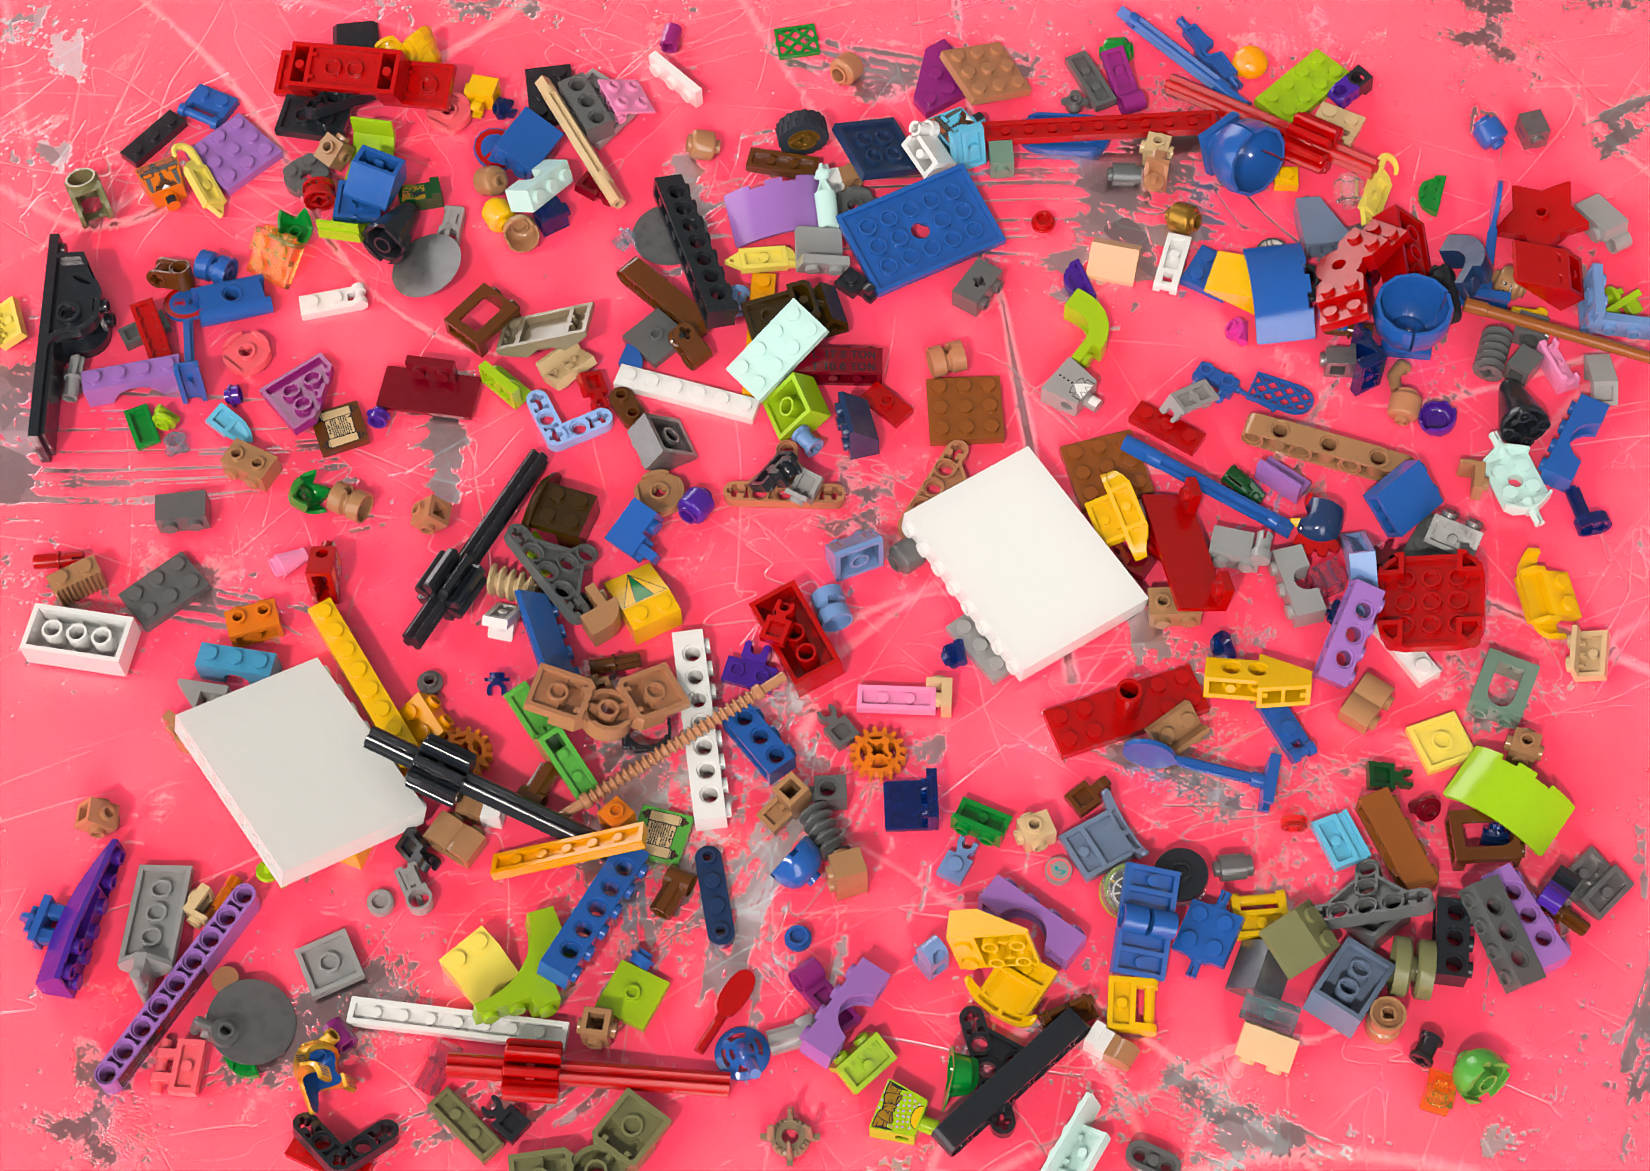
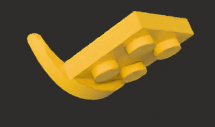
[964,962,1058,1028]

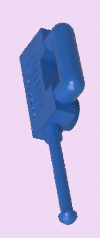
[1191,361,1276,412]

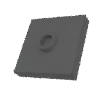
[622,308,685,369]

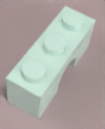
[505,159,573,212]

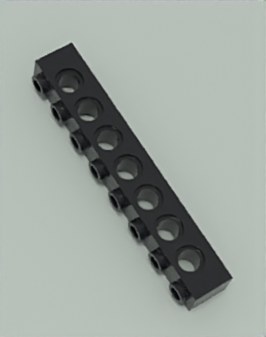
[653,174,739,329]

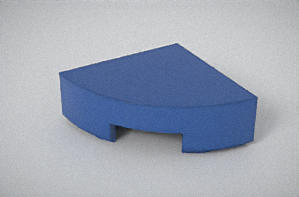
[618,343,643,369]

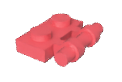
[150,1038,208,1097]

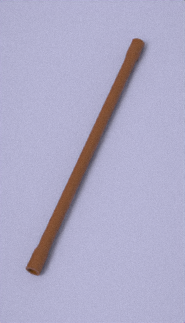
[1462,297,1650,364]

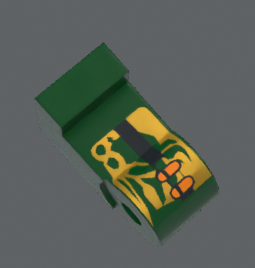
[398,176,444,211]

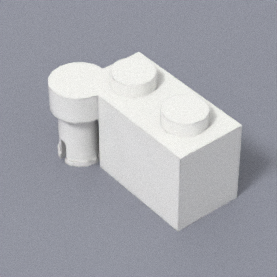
[901,120,956,179]

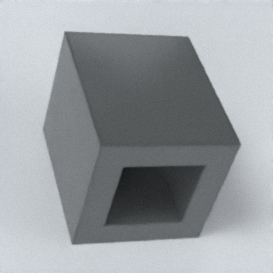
[1503,344,1544,387]

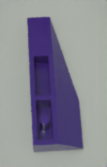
[35,838,126,999]

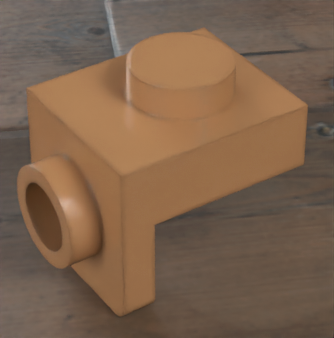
[1456,459,1489,501]

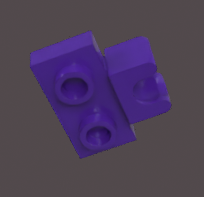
[721,640,779,696]

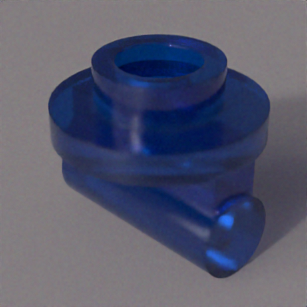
[1210,630,1237,659]
[941,639,968,669]
[1479,822,1510,846]

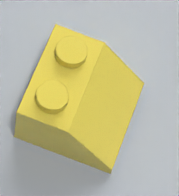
[439,925,518,1006]

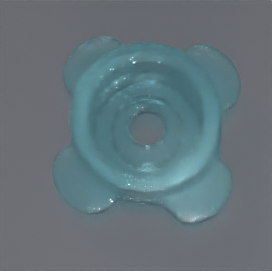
[163,432,190,457]

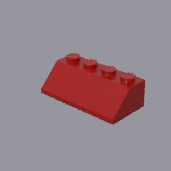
[1372,204,1431,284]

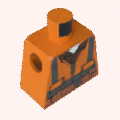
[134,156,188,211]

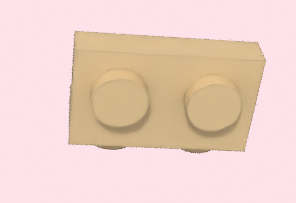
[536,343,597,391]
[1565,624,1610,682]

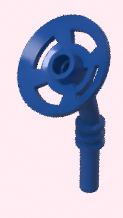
[714,1027,770,1081]

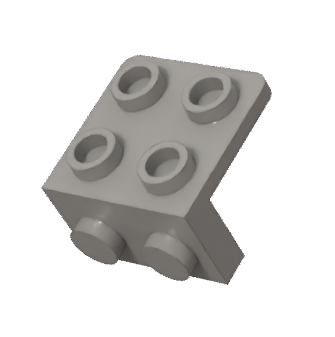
[794,226,850,276]

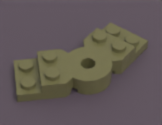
[508,1088,673,1171]

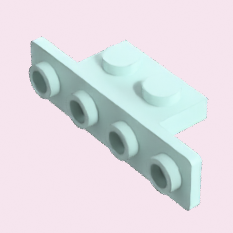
[1040,1091,1111,1171]

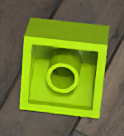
[762,372,831,441]

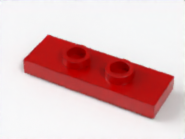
[129,297,173,359]

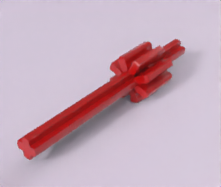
[1164,73,1380,180]
[446,1037,731,1104]

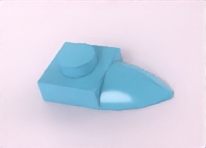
[205,402,253,443]

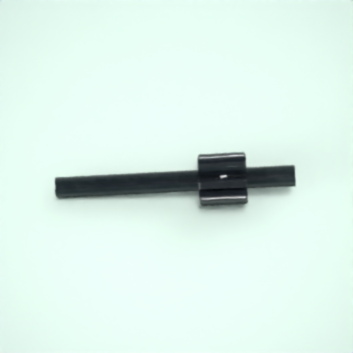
[401,449,548,650]
[363,725,609,862]

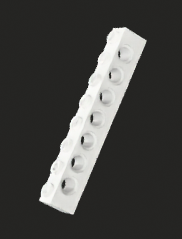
[672,629,732,832]

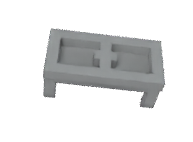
[1159,379,1220,423]

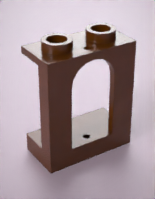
[444,282,521,358]
[1444,809,1525,871]

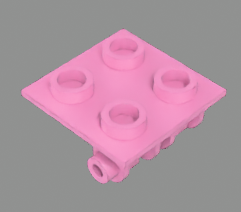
[597,79,655,124]

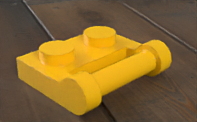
[1229,889,1288,941]
[1106,975,1159,1037]

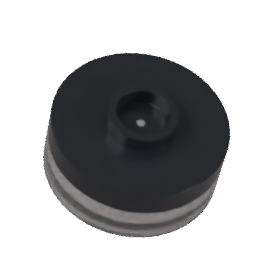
[1154,848,1208,907]

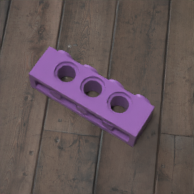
[1312,579,1386,689]
[1480,863,1572,974]

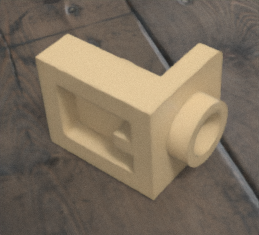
[926,675,953,718]

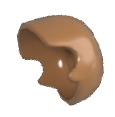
[502,214,540,253]

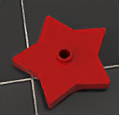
[1497,181,1589,247]

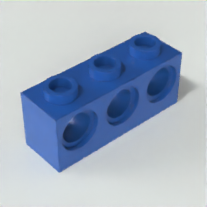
[722,704,797,785]

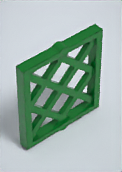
[774,23,820,60]

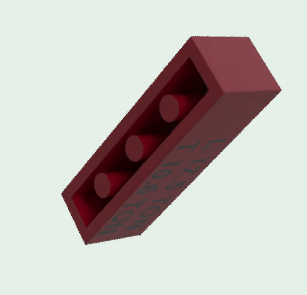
[784,346,883,386]

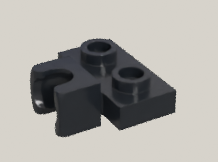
[748,450,802,493]

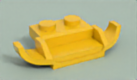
[1084,470,1149,562]
[1514,548,1582,640]

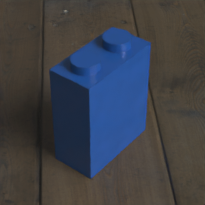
[491,106,564,180]
[1362,460,1444,537]

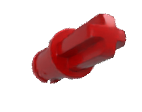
[32,550,85,570]

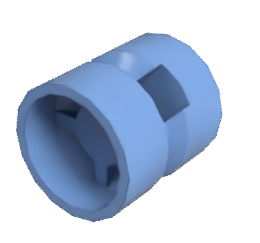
[811,584,853,632]

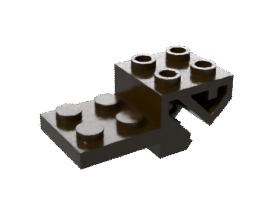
[740,279,849,341]

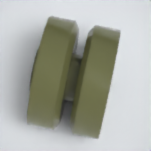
[1387,935,1437,1001]

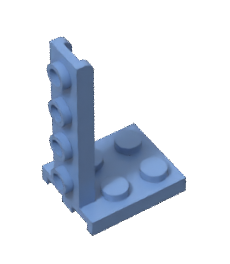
[1577,263,1650,340]

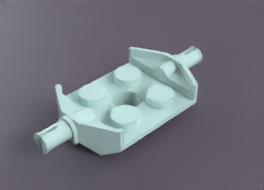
[1482,431,1553,527]

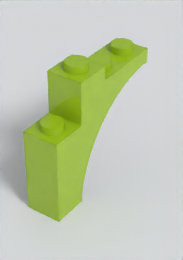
[472,906,574,1025]

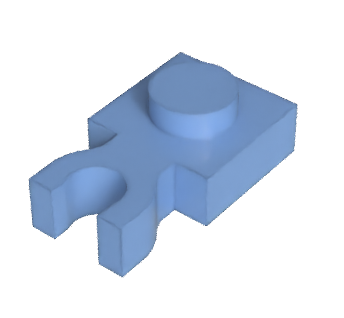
[936,835,979,887]

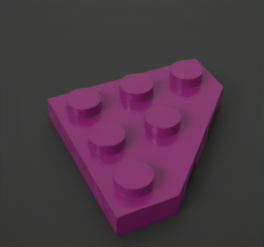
[913,38,966,119]
[259,352,335,436]

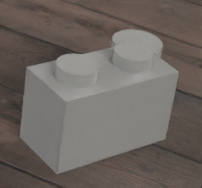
[1209,525,1273,573]

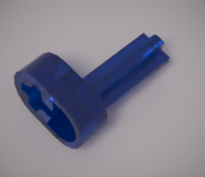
[1564,485,1612,537]

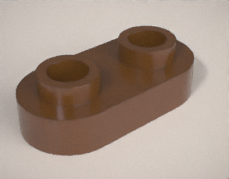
[609,387,645,429]

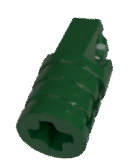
[1221,465,1267,505]

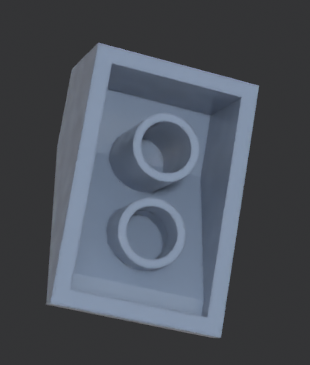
[1302,936,1395,1039]

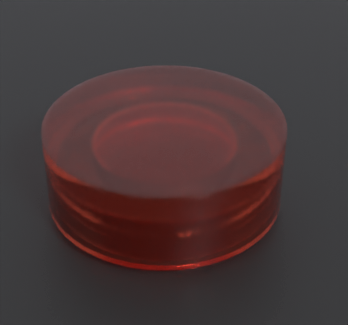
[1280,814,1308,832]

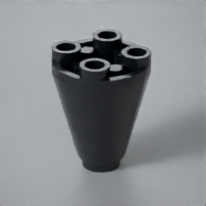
[1498,379,1551,447]

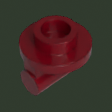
[1408,794,1441,822]

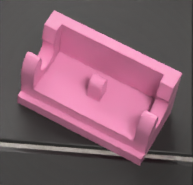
[1536,337,1580,395]

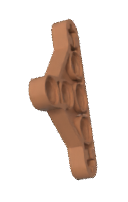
[723,440,846,509]
[898,440,969,539]

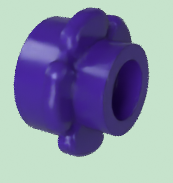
[224,384,244,408]
[366,406,391,429]

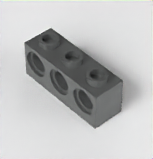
[558,72,616,144]

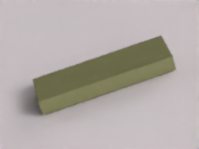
[427,1086,505,1165]

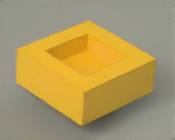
[1273,166,1299,191]

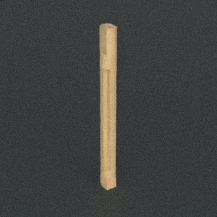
[535,75,626,209]

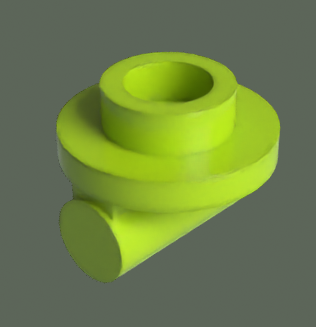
[152,404,180,431]

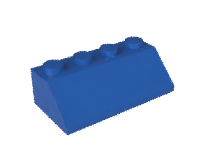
[514,589,580,675]

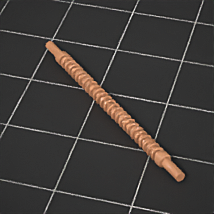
[559,672,787,817]

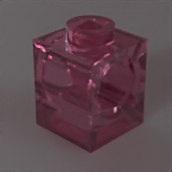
[1304,558,1348,599]

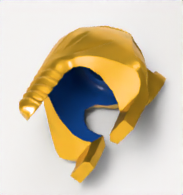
[293,1028,357,1115]

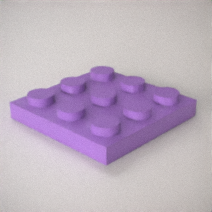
[185,113,284,197]

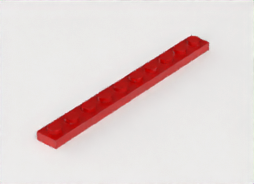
[981,110,1217,146]

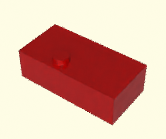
[749,580,845,698]

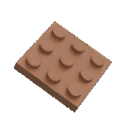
[939,41,1032,106]

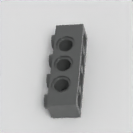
[1458,874,1547,994]

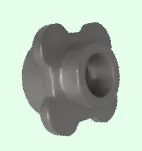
[1061,90,1089,114]

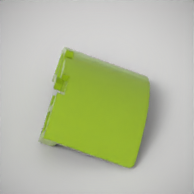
[1443,745,1576,856]

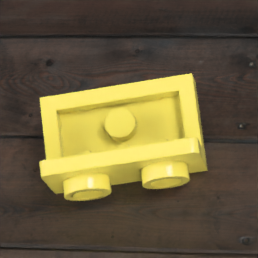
[0,296,28,351]

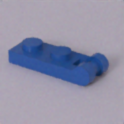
[1256,706,1317,765]

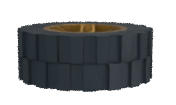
[775,109,829,155]

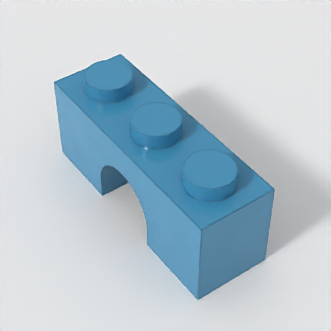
[194,642,283,684]

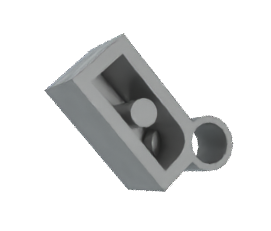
[1574,193,1633,254]

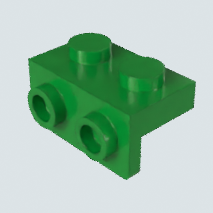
[950,796,1013,848]

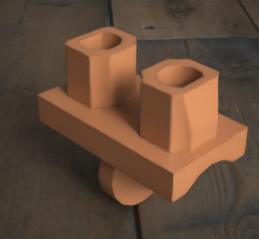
[1142,150,1170,192]

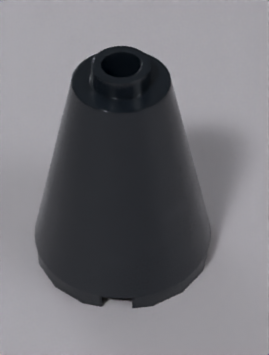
[362,202,421,264]

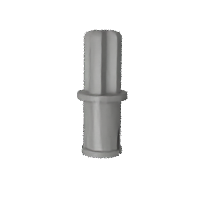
[62,354,85,402]

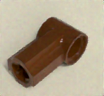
[516,762,560,806]
[649,863,698,920]

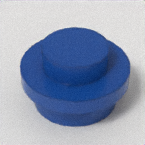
[784,925,812,952]
[629,947,655,971]

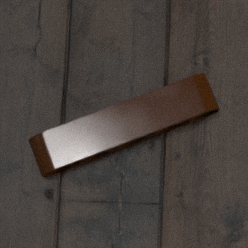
[616,256,714,339]

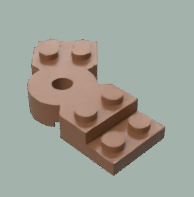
[523,662,691,742]

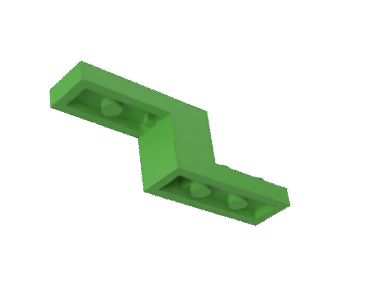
[502,680,598,800]

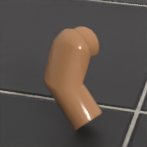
[1387,360,1412,393]

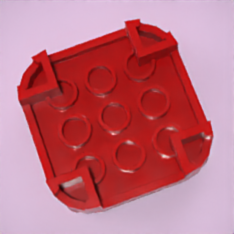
[1376,549,1486,652]

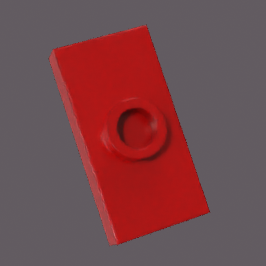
[860,381,913,429]

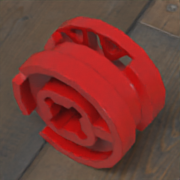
[302,176,336,211]

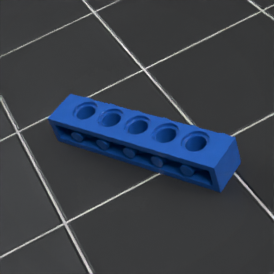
[537,849,650,989]

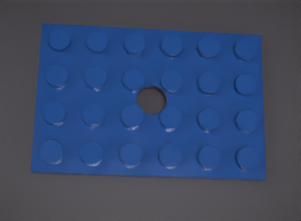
[835,163,1006,298]

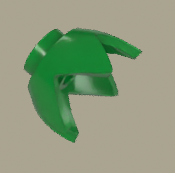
[271,208,314,248]
[288,469,331,514]

